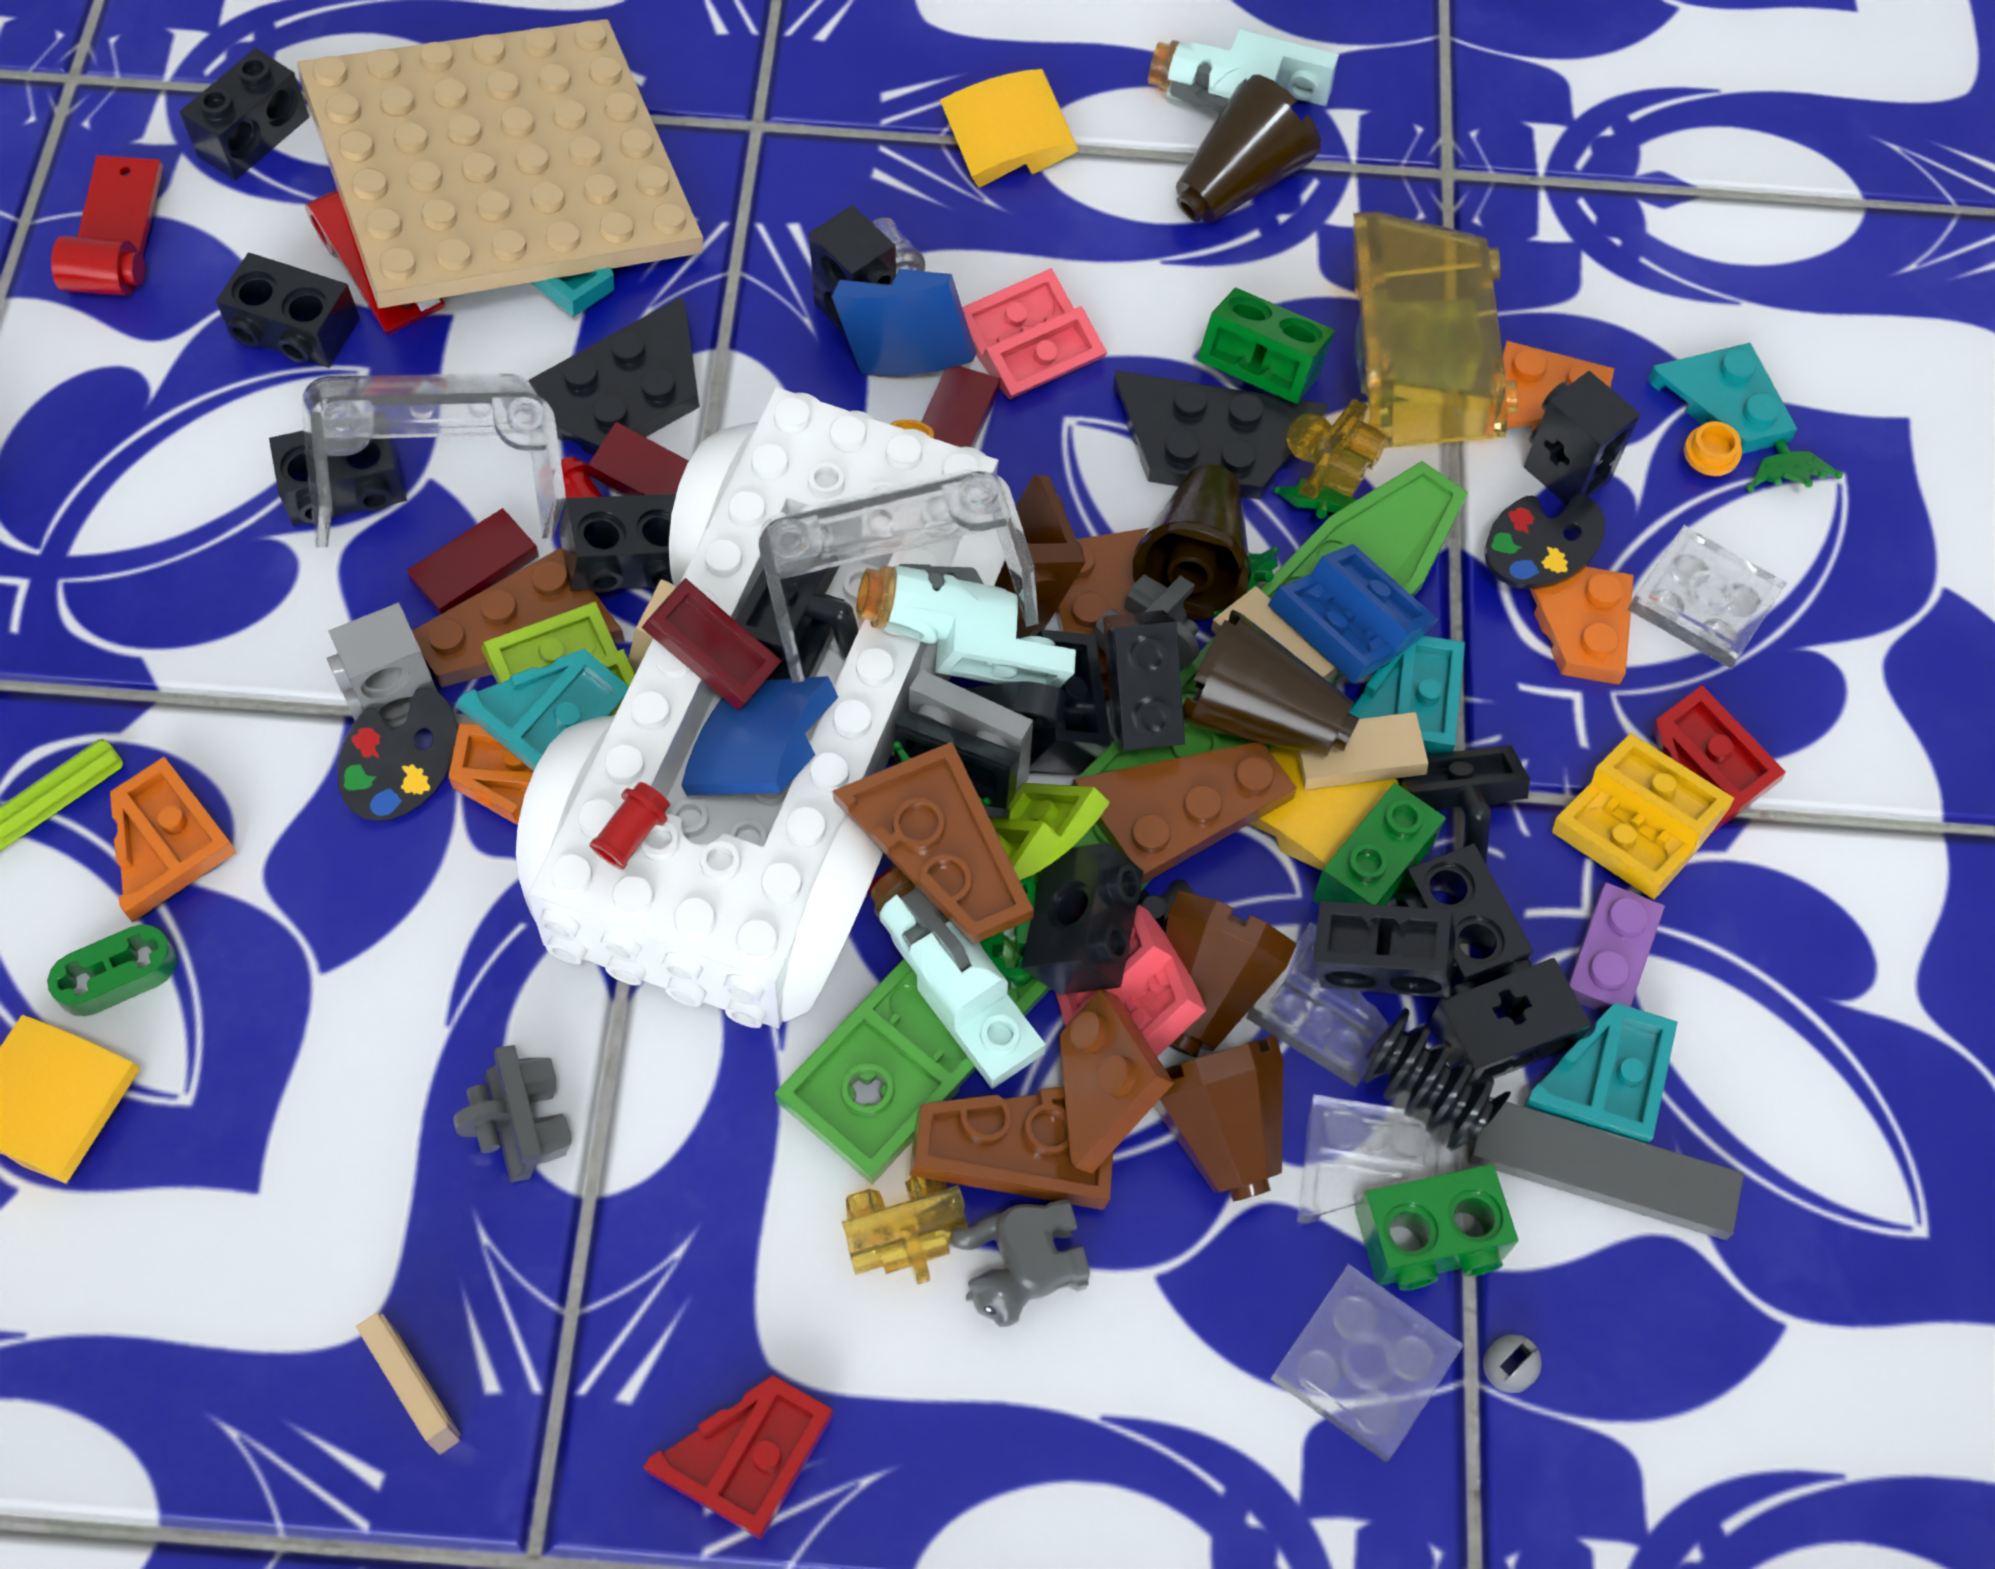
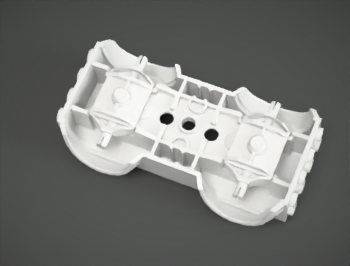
[516,387,1016,1029]

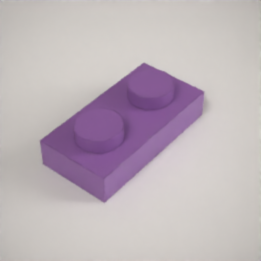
[1568,882,1665,1013]

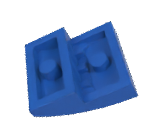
[832,269,976,376]
[1268,544,1438,683]
[681,676,838,796]

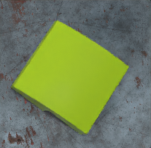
[481,601,635,716]
[989,783,1110,880]

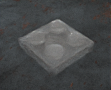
[1627,525,1787,669]
[1271,1264,1464,1463]

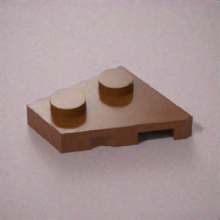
[1060,988,1174,1174]

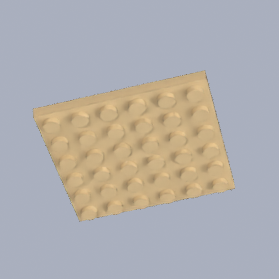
[297,19,703,309]

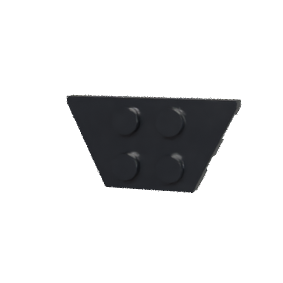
[498,297,700,455]
[1113,370,1328,500]

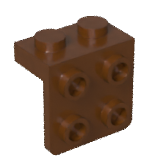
[994,475,1086,639]

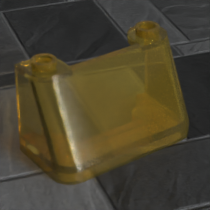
[1353,211,1518,449]

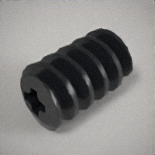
[1362,1007,1511,1152]

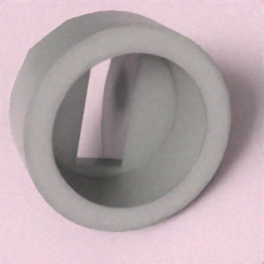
[1483,1334,1542,1393]

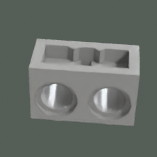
[326,603,437,729]

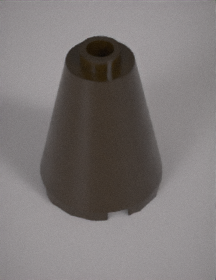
[1176,74,1321,223]
[1133,464,1251,620]
[1183,610,1360,757]

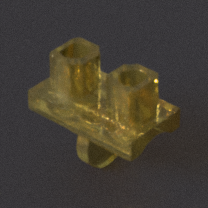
[1286,399,1389,500]
[842,1176,968,1285]

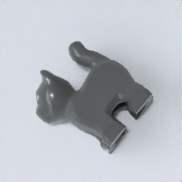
[950,1199,1090,1327]

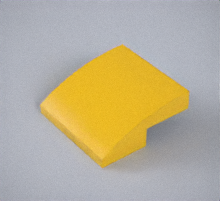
[940,69,1079,188]
[1552,733,1734,900]
[1248,746,1399,870]
[0,1015,141,1184]

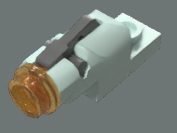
[1148,29,1339,113]
[856,564,1076,688]
[870,868,1046,1089]

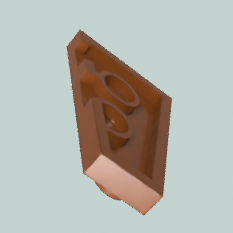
[1055,528,1149,700]
[412,548,625,687]
[832,742,1034,944]
[1073,742,1297,885]
[909,1087,1114,1210]

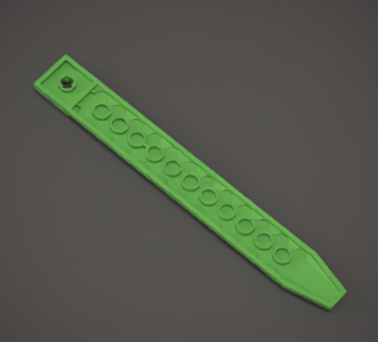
[775,461,1468,1185]

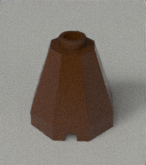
[1164,891,1297,1057]
[1153,1034,1284,1202]

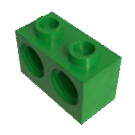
[1197,287,1335,404]
[1312,782,1446,906]
[1355,1164,1519,1291]

